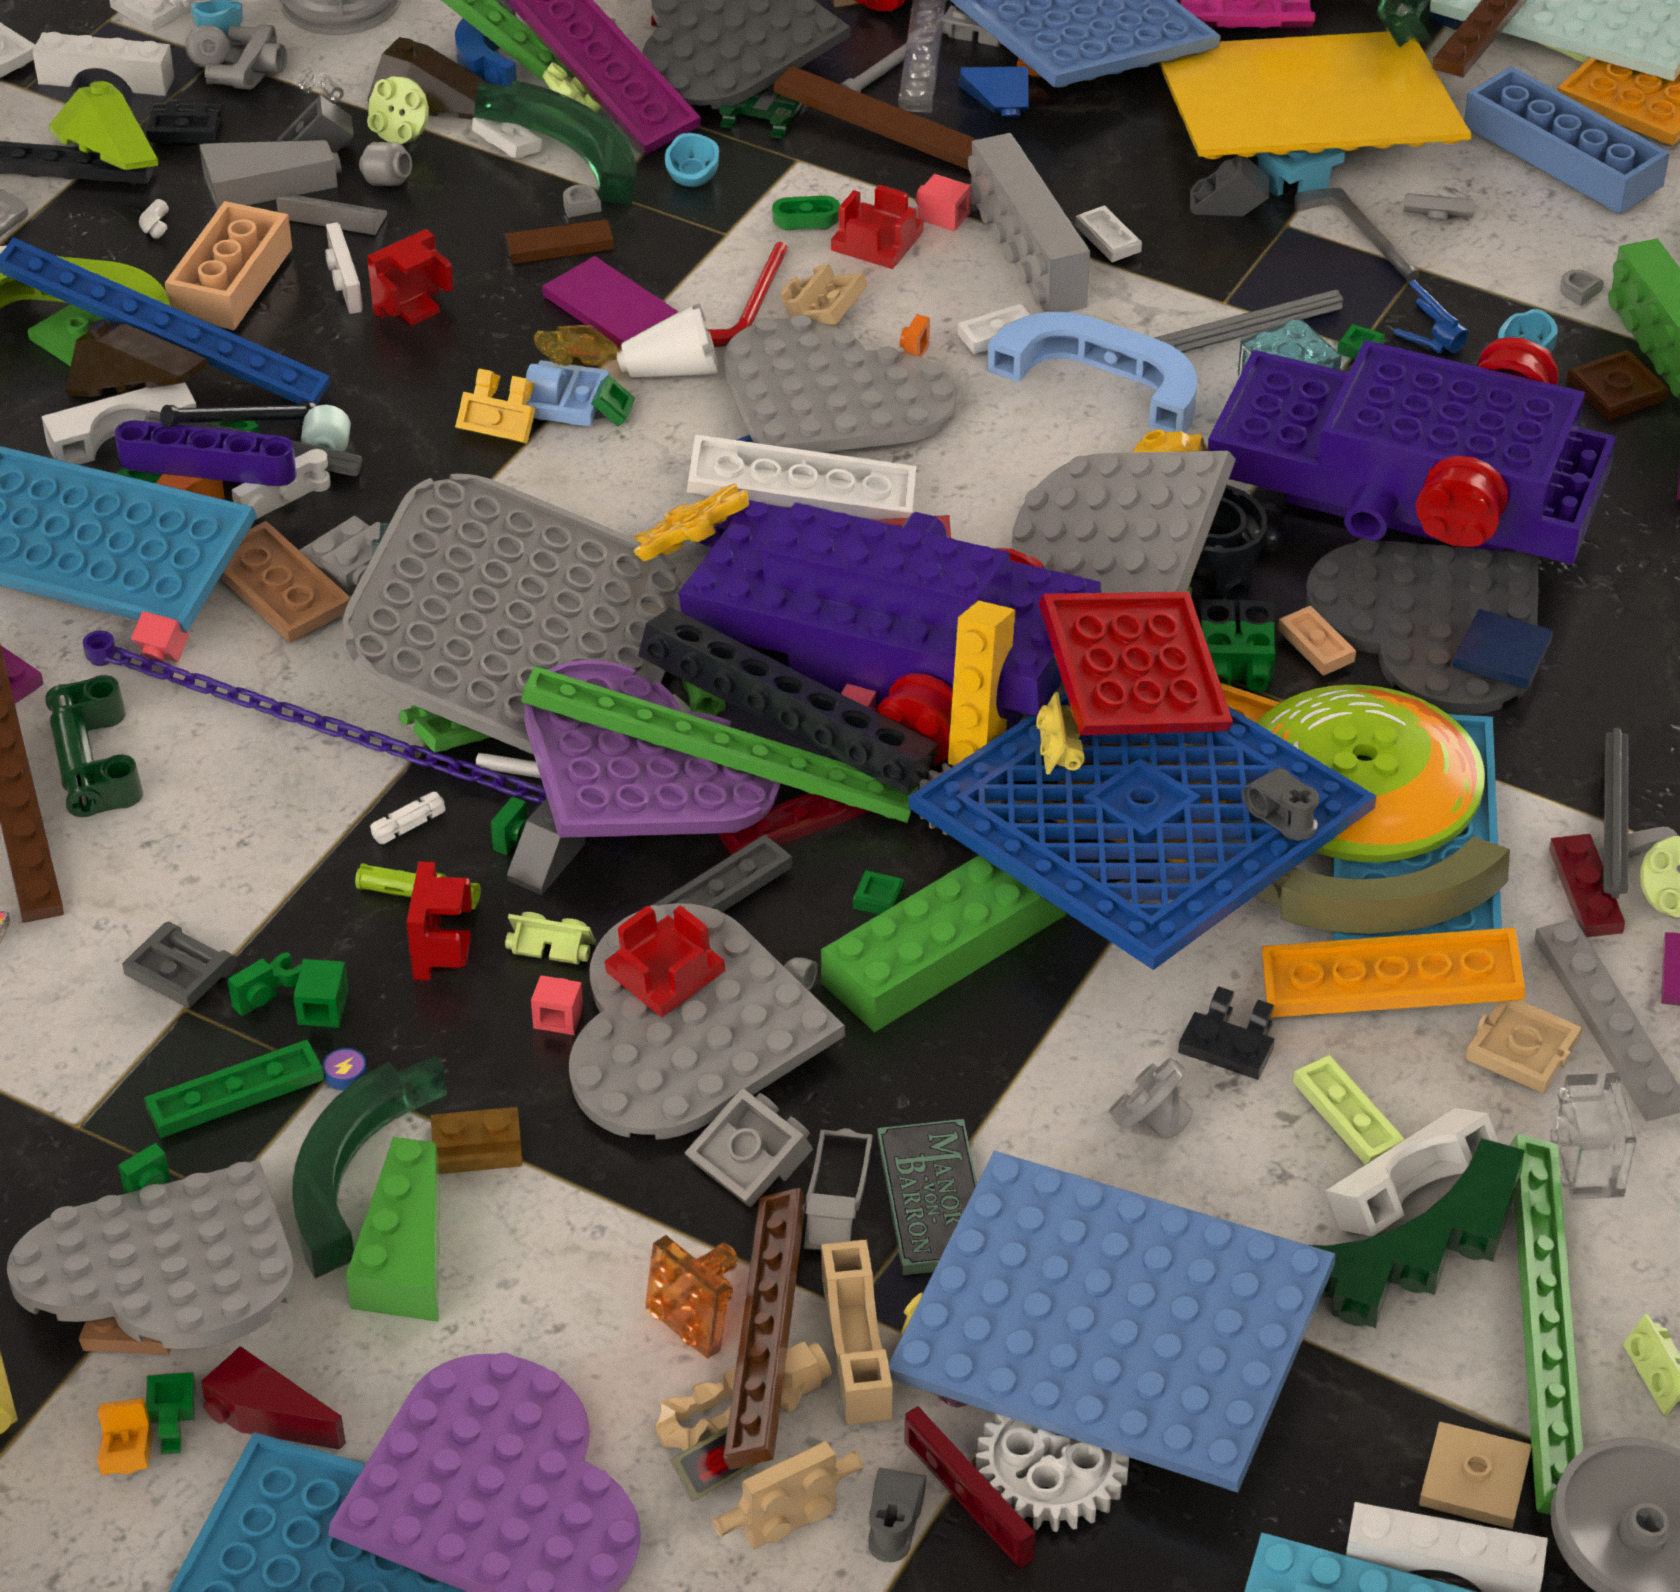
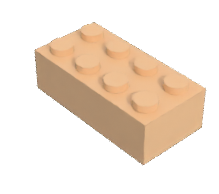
[165,201,292,330]

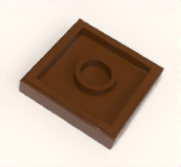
[1567,349,1670,421]

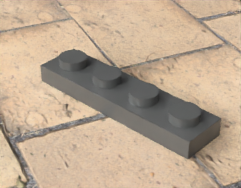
[653,834,792,912]

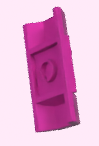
[1180,0,1315,29]

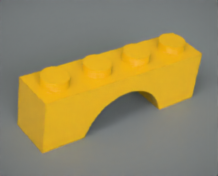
[948,600,1015,766]

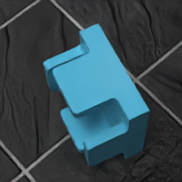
[1255,148,1345,197]

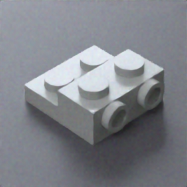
[299,515,387,596]
[685,1088,813,1208]

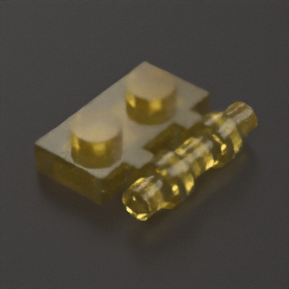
[533,325,617,366]

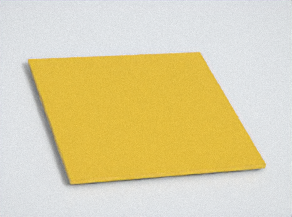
[1158,30,1471,159]

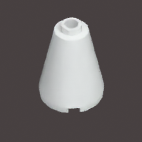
[616,303,719,378]

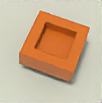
[900,314,930,357]

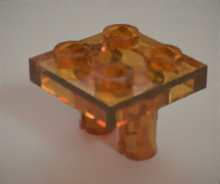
[645,1235,738,1359]

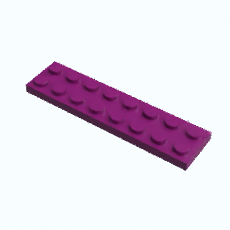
[506,0,701,155]

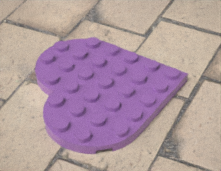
[524,660,780,838]
[328,1353,641,1592]

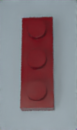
[1549,834,1625,938]

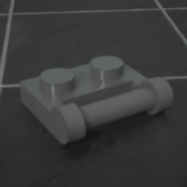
[122,922,237,1008]

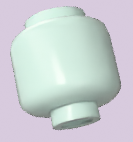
[301,405,351,452]

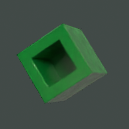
[293,959,349,1028]

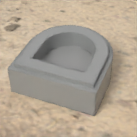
[563,184,601,218]
[1560,270,1604,306]

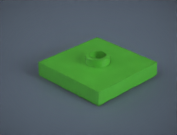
[28,304,110,367]

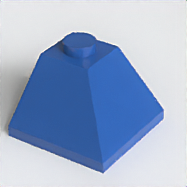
[959,67,1029,118]

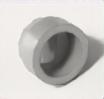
[784,957,817,991]

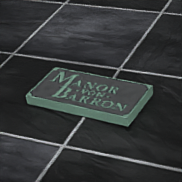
[877,1119,977,1275]

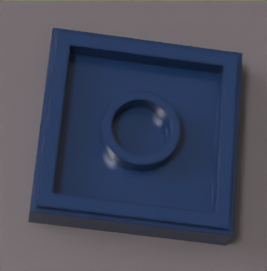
[1453,609,1553,689]

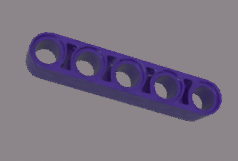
[114,420,297,486]

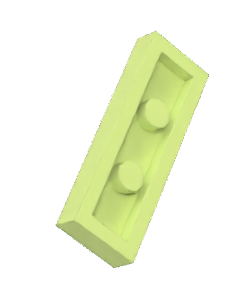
[1293,1054,1405,1165]

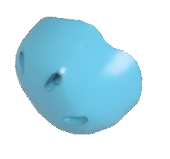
[190,0,243,35]
[665,133,719,187]
[1498,309,1558,353]

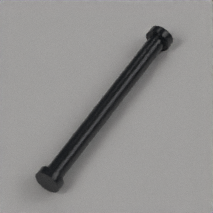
[160,401,316,427]

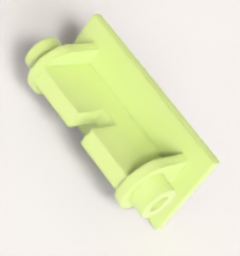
[505,912,596,965]
[1623,1314,1680,1416]

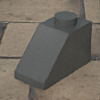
[277,95,354,153]
[507,798,585,895]

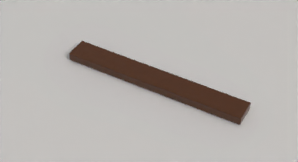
[774,66,978,170]
[723,1188,806,1470]

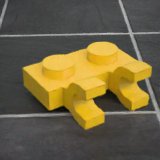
[455,369,536,444]

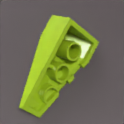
[49,81,158,170]

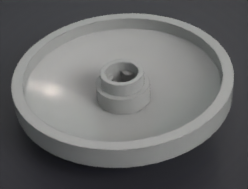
[1550,1437,1680,1592]

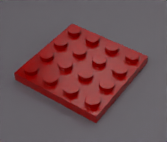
[1038,592,1233,735]

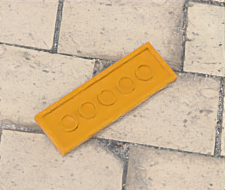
[1262,928,1525,1018]

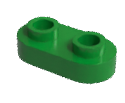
[772,196,840,230]

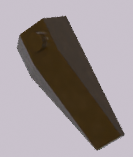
[367,37,516,119]
[66,320,208,397]

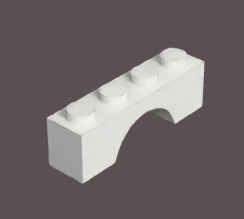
[32,32,174,96]
[42,382,197,465]
[1325,1108,1499,1237]
[1346,1502,1548,1592]

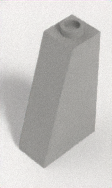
[199,140,341,210]

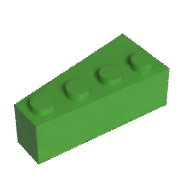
[346,1137,440,1322]

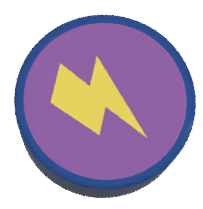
[323,1048,367,1091]

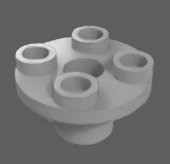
[1109,1058,1193,1139]

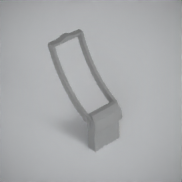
[804,1128,873,1251]

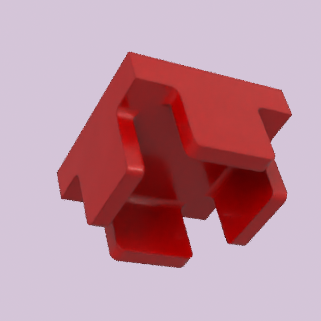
[831,185,924,269]
[367,229,454,325]
[407,861,472,981]
[604,905,726,1018]

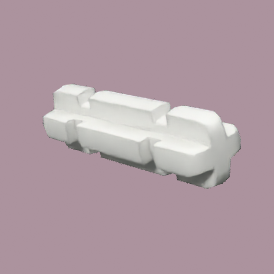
[370,792,445,844]

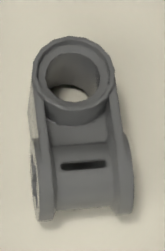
[1242,767,1319,841]
[868,1467,926,1562]

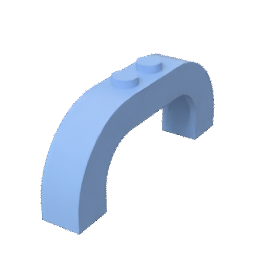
[988,312,1197,433]

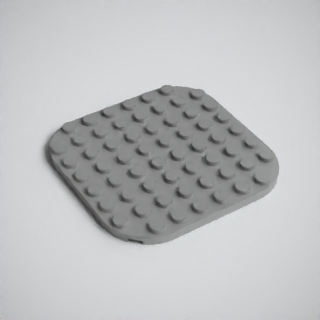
[340,474,684,754]

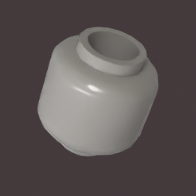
[185,25,229,68]
[359,142,412,186]

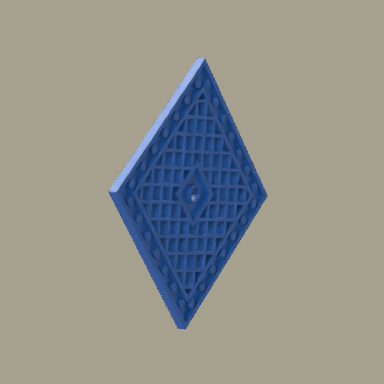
[909,692,1376,970]

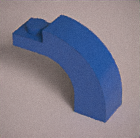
[455,18,518,95]

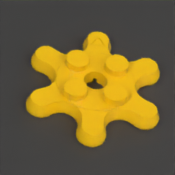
[632,483,749,562]

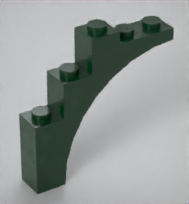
[1309,1138,1525,1328]

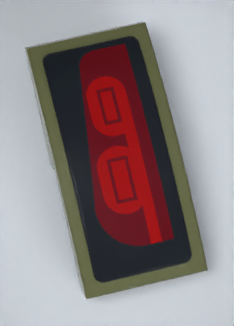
[670,1426,758,1502]

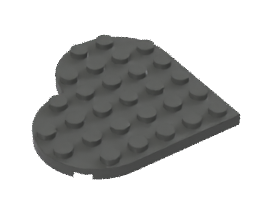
[642,0,851,110]
[1305,539,1538,715]

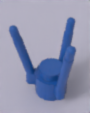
[1393,280,1469,354]

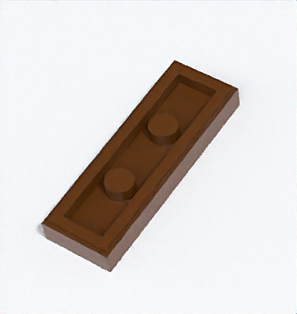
[505,219,614,264]

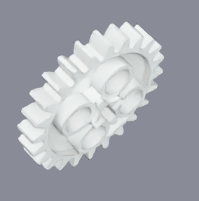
[976,1413,1129,1532]

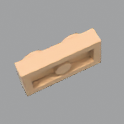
[1278,605,1356,676]

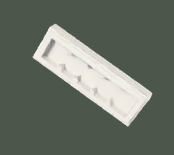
[325,222,363,314]

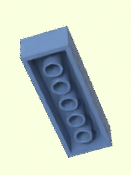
[1464,66,1670,214]

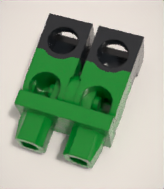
[1198,599,1275,691]

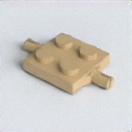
[712,1441,864,1550]

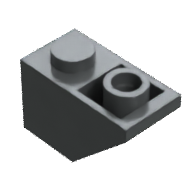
[1190,155,1269,216]

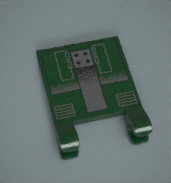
[720,84,803,139]

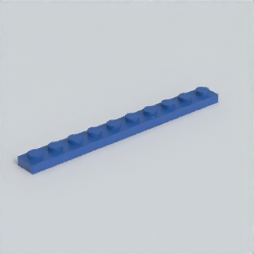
[0,238,330,405]

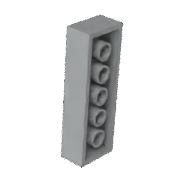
[968,133,1090,312]

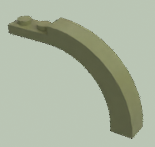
[1224,836,1510,934]

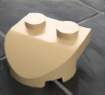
[781,264,868,325]

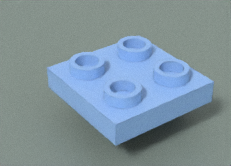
[526,360,610,427]

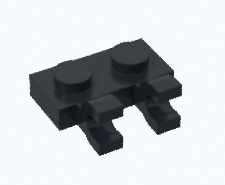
[1178,986,1275,1080]

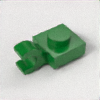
[228,952,301,1016]
[146,1372,196,1454]

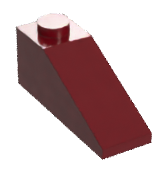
[201,1346,346,1450]

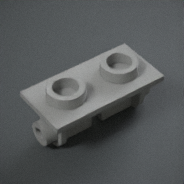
[941,5,1003,47]

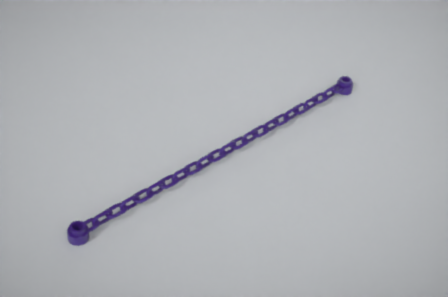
[83,630,625,838]

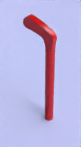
[708,242,788,347]

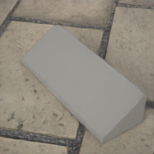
[276,194,387,235]

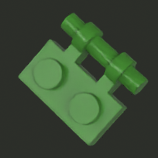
[399,705,490,753]

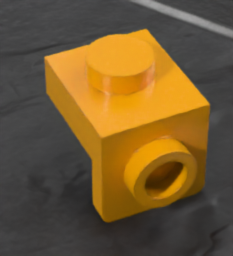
[97,1398,154,1475]

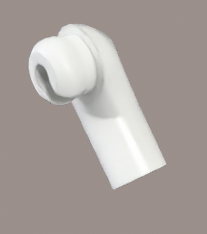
[139,199,169,239]

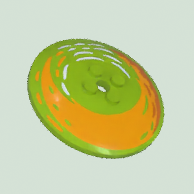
[1244,685,1485,862]

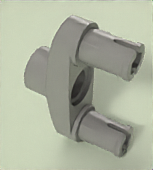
[205,24,287,90]

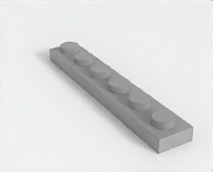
[1535,919,1680,1122]

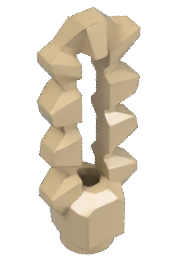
[655,1341,832,1451]

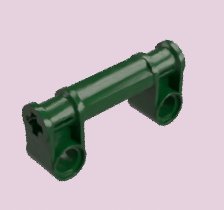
[45,675,143,817]

